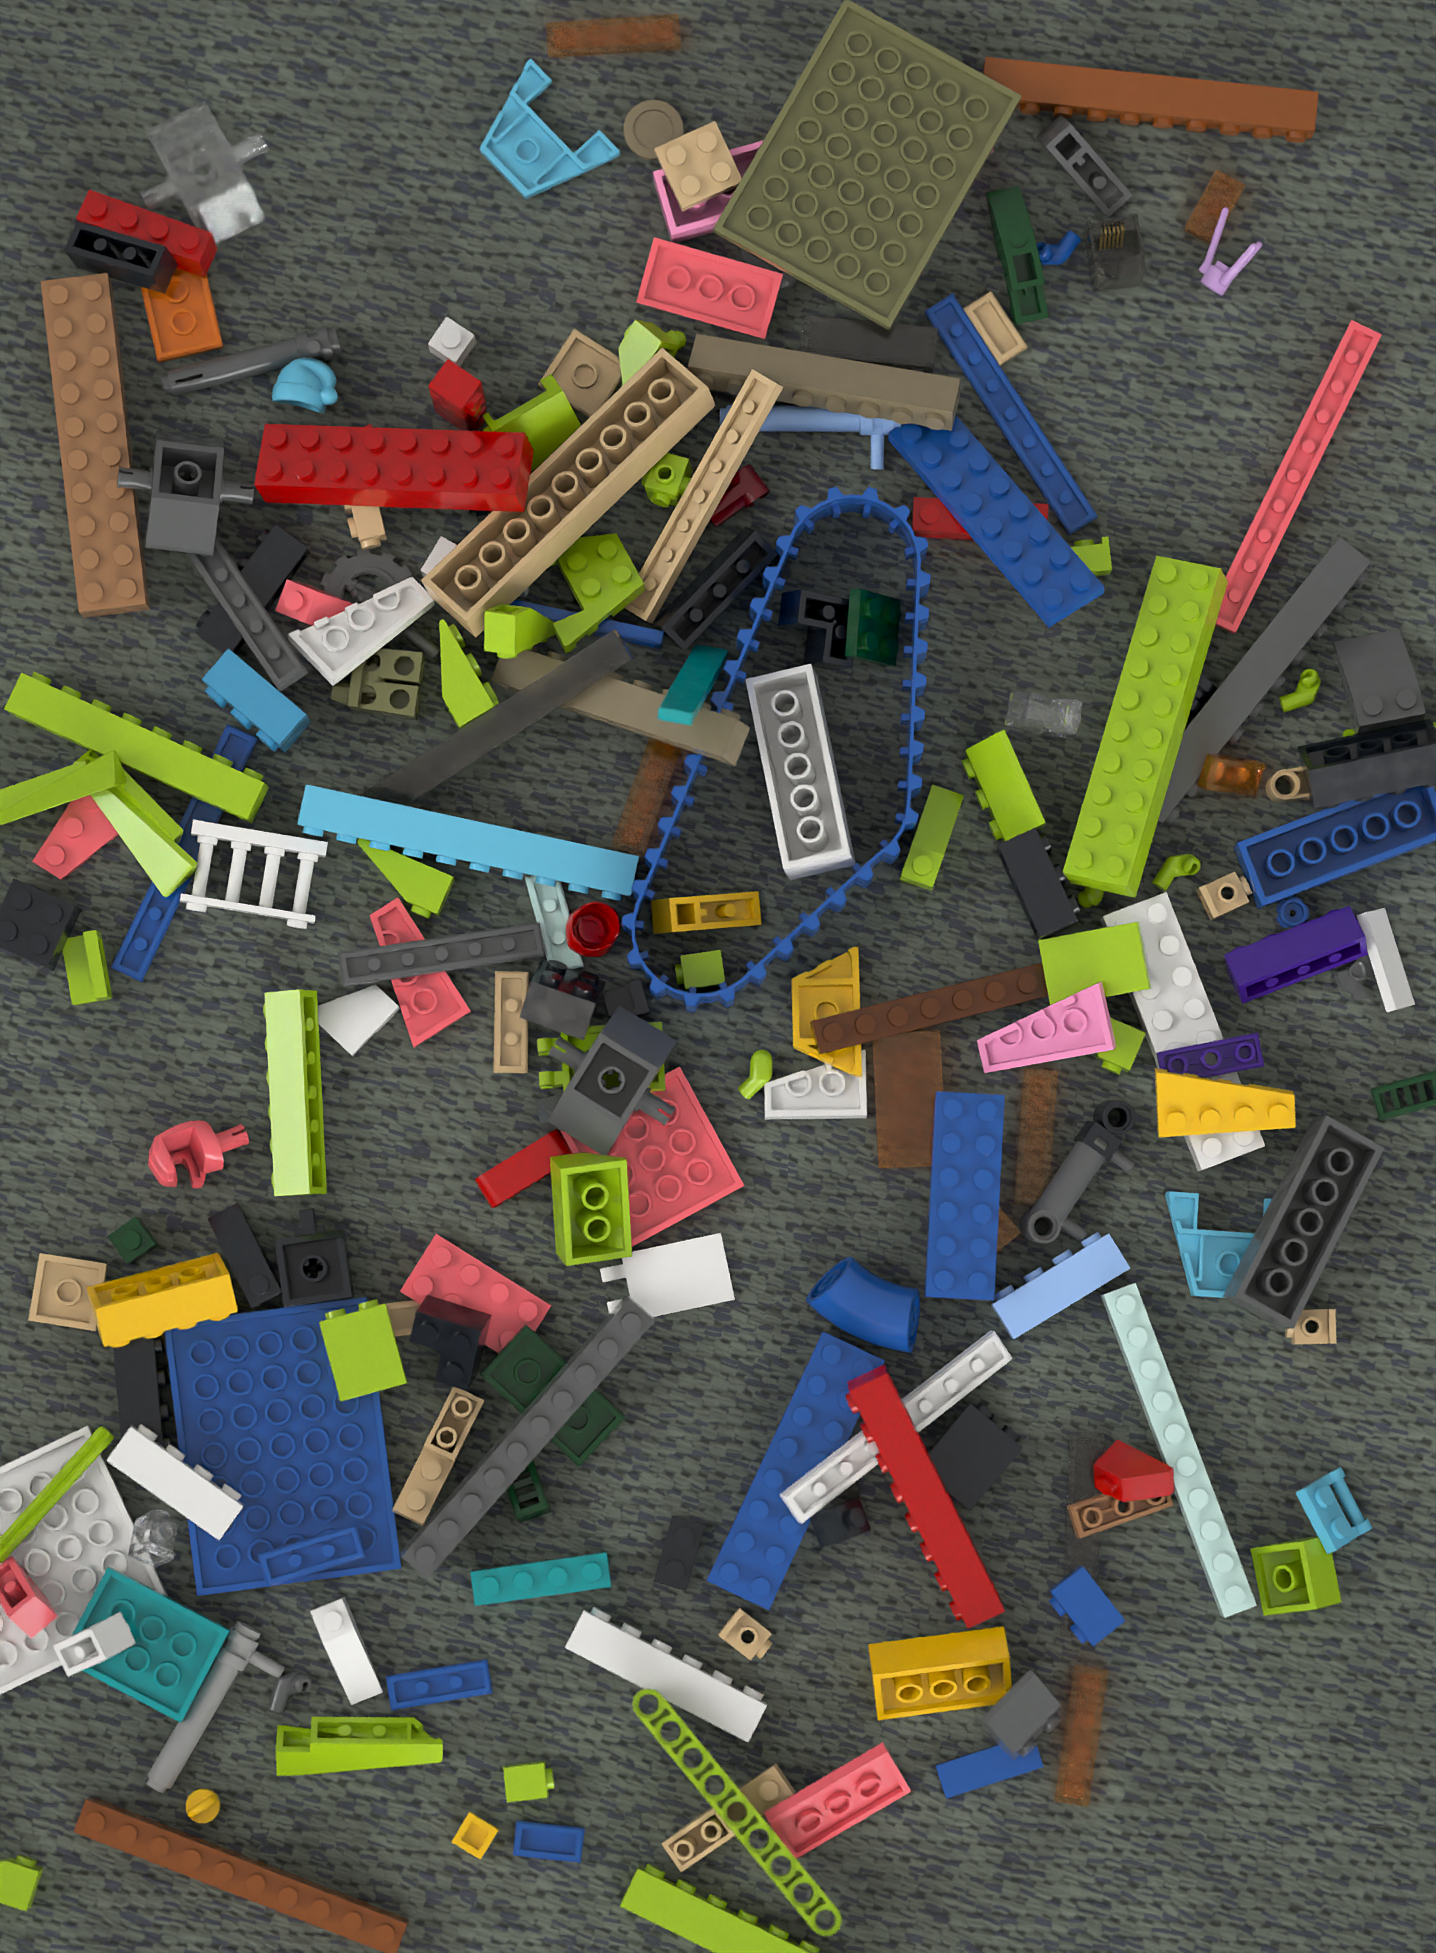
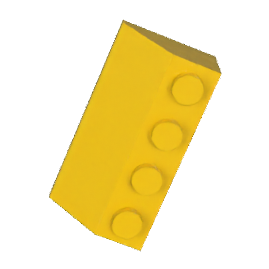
[86,1253,238,1347]
[868,1626,1012,1720]

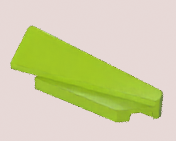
[73,749,198,897]
[0,750,127,825]
[276,1717,443,1776]

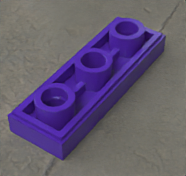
[1156,1033,1264,1078]

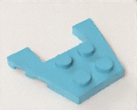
[479,58,620,199]
[1165,1191,1272,1298]

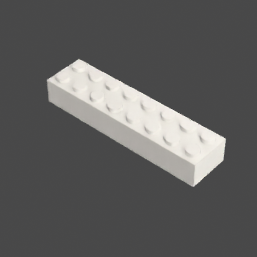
[1100,892,1265,1171]

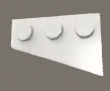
[764,1049,867,1120]

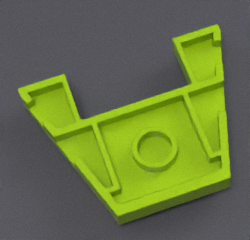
[549,533,645,653]

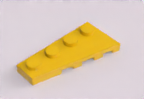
[1155,1068,1296,1137]

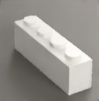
[107,1424,243,1540]

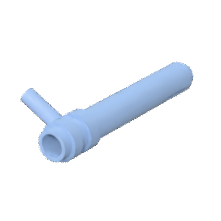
[720,405,901,469]

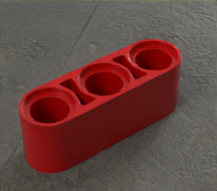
[475,1129,573,1209]

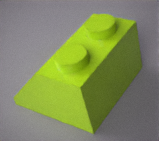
[1250,1536,1342,1616]

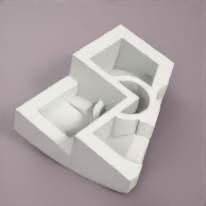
[318,985,400,1056]

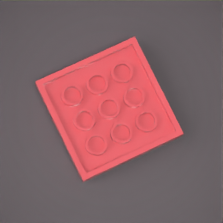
[561,1066,744,1247]

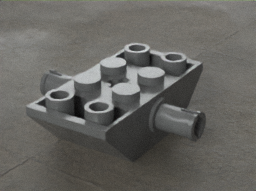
[117,430,254,556]
[548,1006,677,1155]

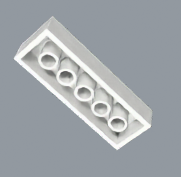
[745,664,856,880]

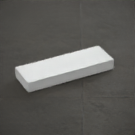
[1357,908,1415,1012]

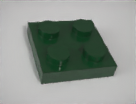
[845,589,901,667]

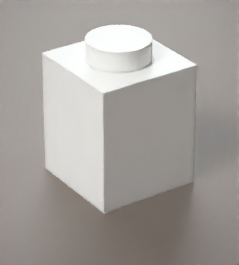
[428,316,476,367]

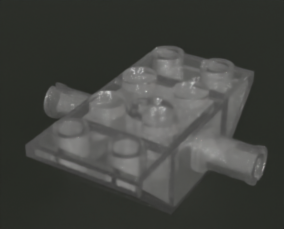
[140,101,269,244]

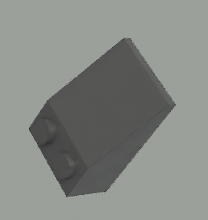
[1333,629,1426,735]

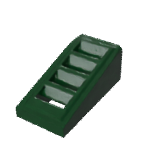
[1371,1070,1436,1121]
[507,1460,552,1523]

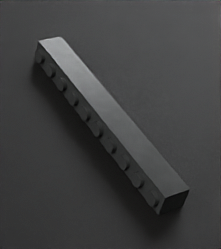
[1157,537,1372,826]
[401,1295,655,1579]

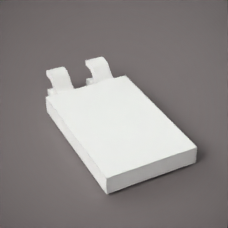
[600,1233,735,1317]

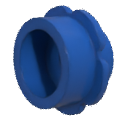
[1276,897,1309,929]

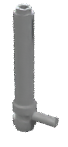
[147,1620,285,1793]

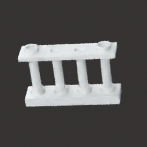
[180,820,328,929]

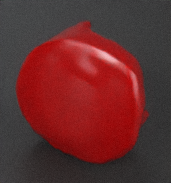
[566,901,621,957]

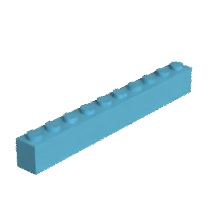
[297,784,639,901]

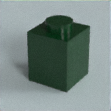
[108,1216,159,1265]

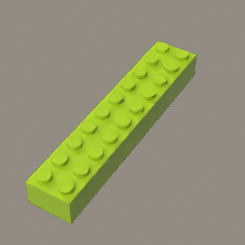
[1062,555,1228,898]

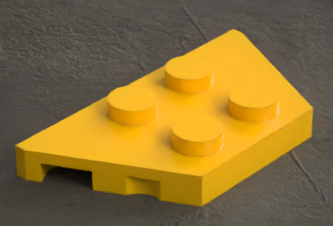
[791,947,862,1077]

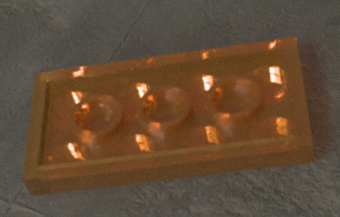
[872,1030,943,1169]

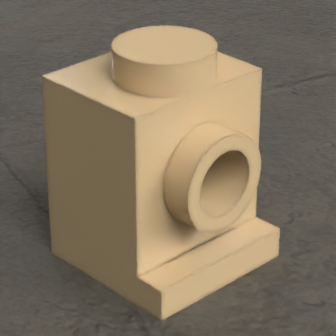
[344,505,387,550]
[1196,871,1252,921]
[1285,1309,1336,1344]
[718,1607,772,1661]

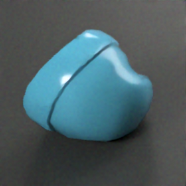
[272,357,338,413]

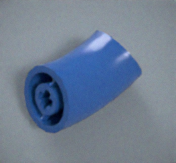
[806,1256,920,1353]

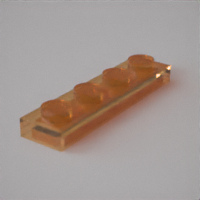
[546,14,681,58]
[611,738,682,858]
[1054,1664,1109,1807]

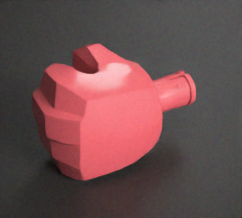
[148,1120,249,1189]

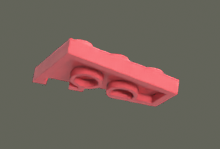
[32,795,119,880]

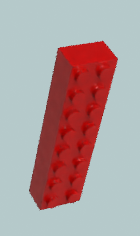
[254,424,534,512]

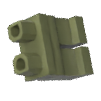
[331,649,426,721]

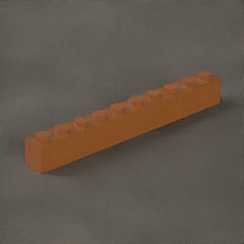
[983,57,1319,143]
[73,1796,410,1953]

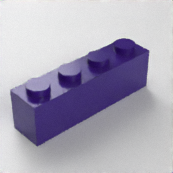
[1224,906,1368,1004]

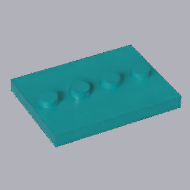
[72,1566,230,1723]

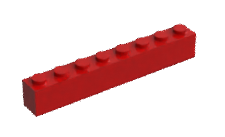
[845,1364,1005,1629]

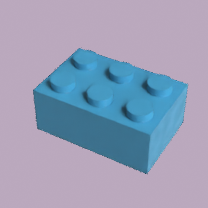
[202,648,311,752]

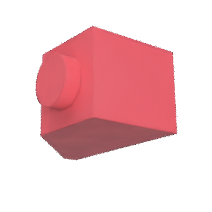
[275,579,354,626]
[0,1556,58,1638]

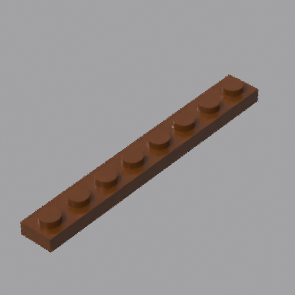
[810,963,1049,1055]

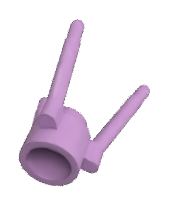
[1198,207,1262,296]

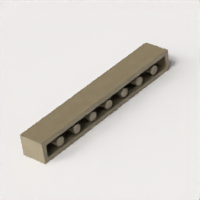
[688,334,961,431]
[491,646,750,766]

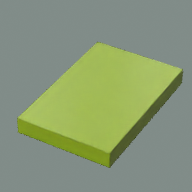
[1038,922,1152,1005]

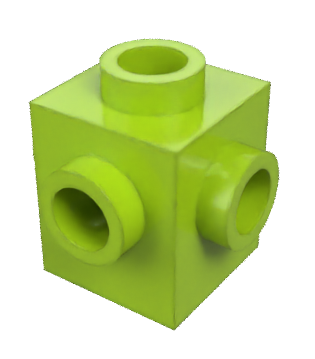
[642,453,692,507]

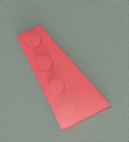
[370,898,471,1048]

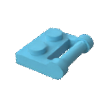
[1296,1467,1373,1554]

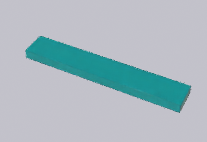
[658,644,728,726]

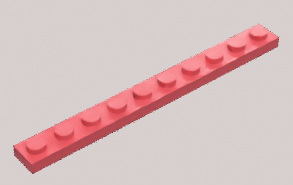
[1216,320,1382,635]

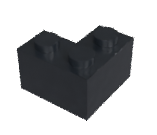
[778,589,853,671]
[409,1295,492,1391]

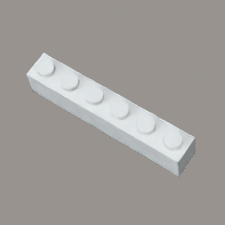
[565,1607,767,1742]

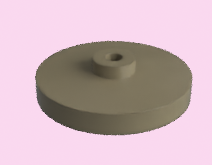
[623,100,684,161]

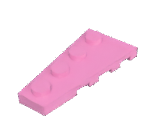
[977,981,1116,1073]

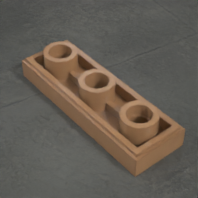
[1066,1493,1174,1538]

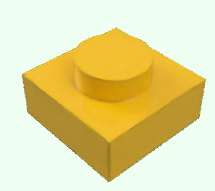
[452,1811,499,1860]

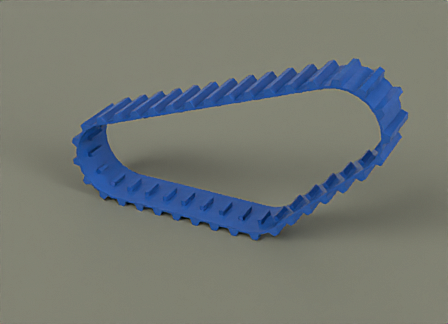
[622,487,931,1012]

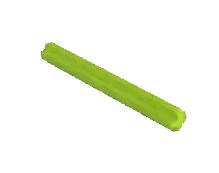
[0,1426,114,1563]

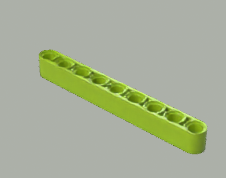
[632,1688,842,1936]

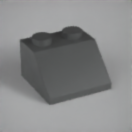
[982,1669,1062,1760]

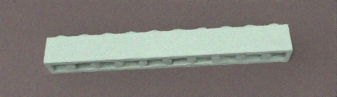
[1101,1283,1257,1618]

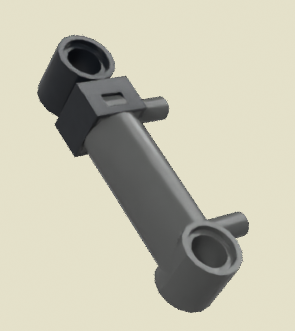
[1020,1100,1135,1243]

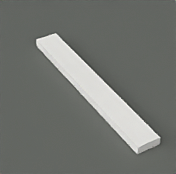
[780,1330,1013,1523]

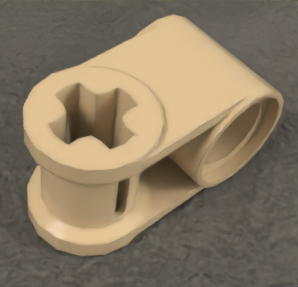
[1265,766,1311,803]

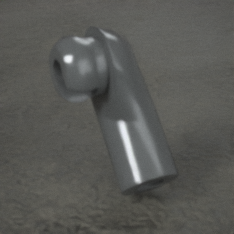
[267,1671,312,1713]

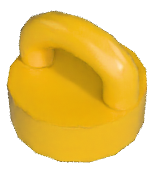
[186,1788,220,1823]

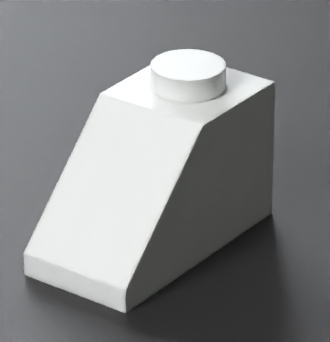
[53,1612,136,1676]

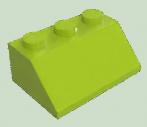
[961,729,1046,842]
[550,1152,632,1266]

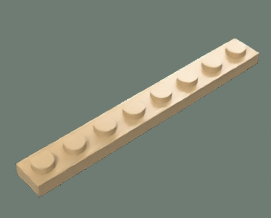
[625,369,783,623]

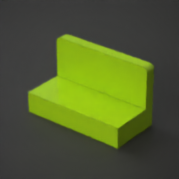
[63,930,113,1005]

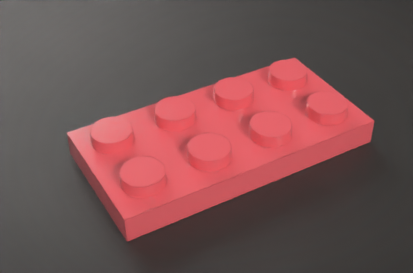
[636,237,784,339]
[400,1234,551,1353]
[763,1742,911,1859]

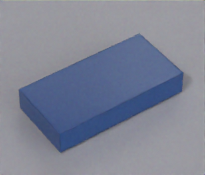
[513,1820,585,1863]

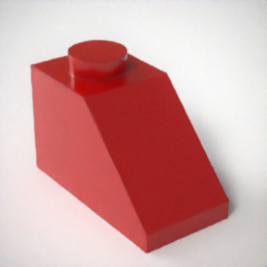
[1093,1439,1175,1502]

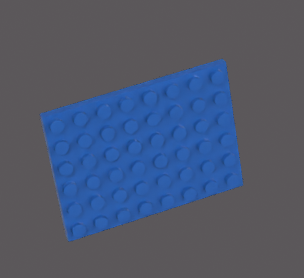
[164,1297,402,1596]

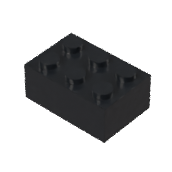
[996,827,1081,941]

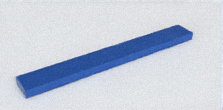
[924,293,1098,536]
[111,724,258,982]

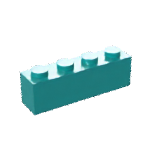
[470,1551,612,1606]

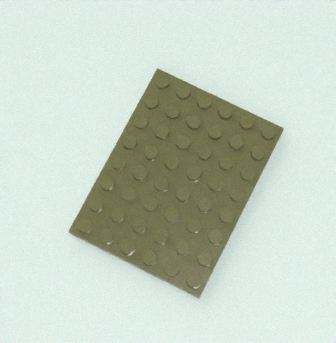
[713,0,1022,330]

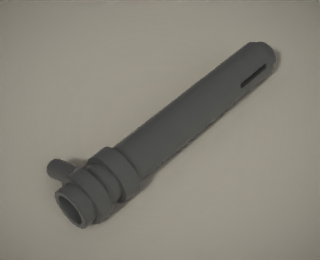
[161,326,342,396]

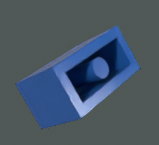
[1048,1565,1125,1646]

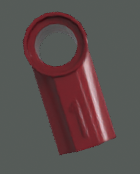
[709,464,770,528]

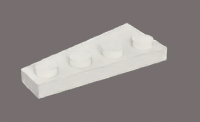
[288,577,435,686]

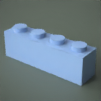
[991,1232,1130,1339]

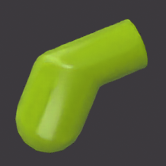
[1152,854,1201,891]
[738,1049,772,1099]

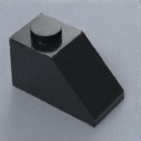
[810,1496,871,1548]

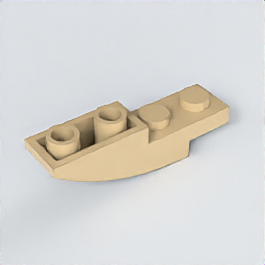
[392,1387,484,1526]
[662,1763,796,1872]

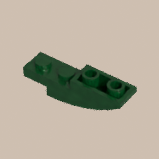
[985,186,1049,325]

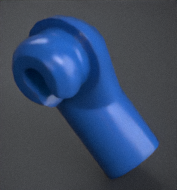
[1036,230,1081,265]

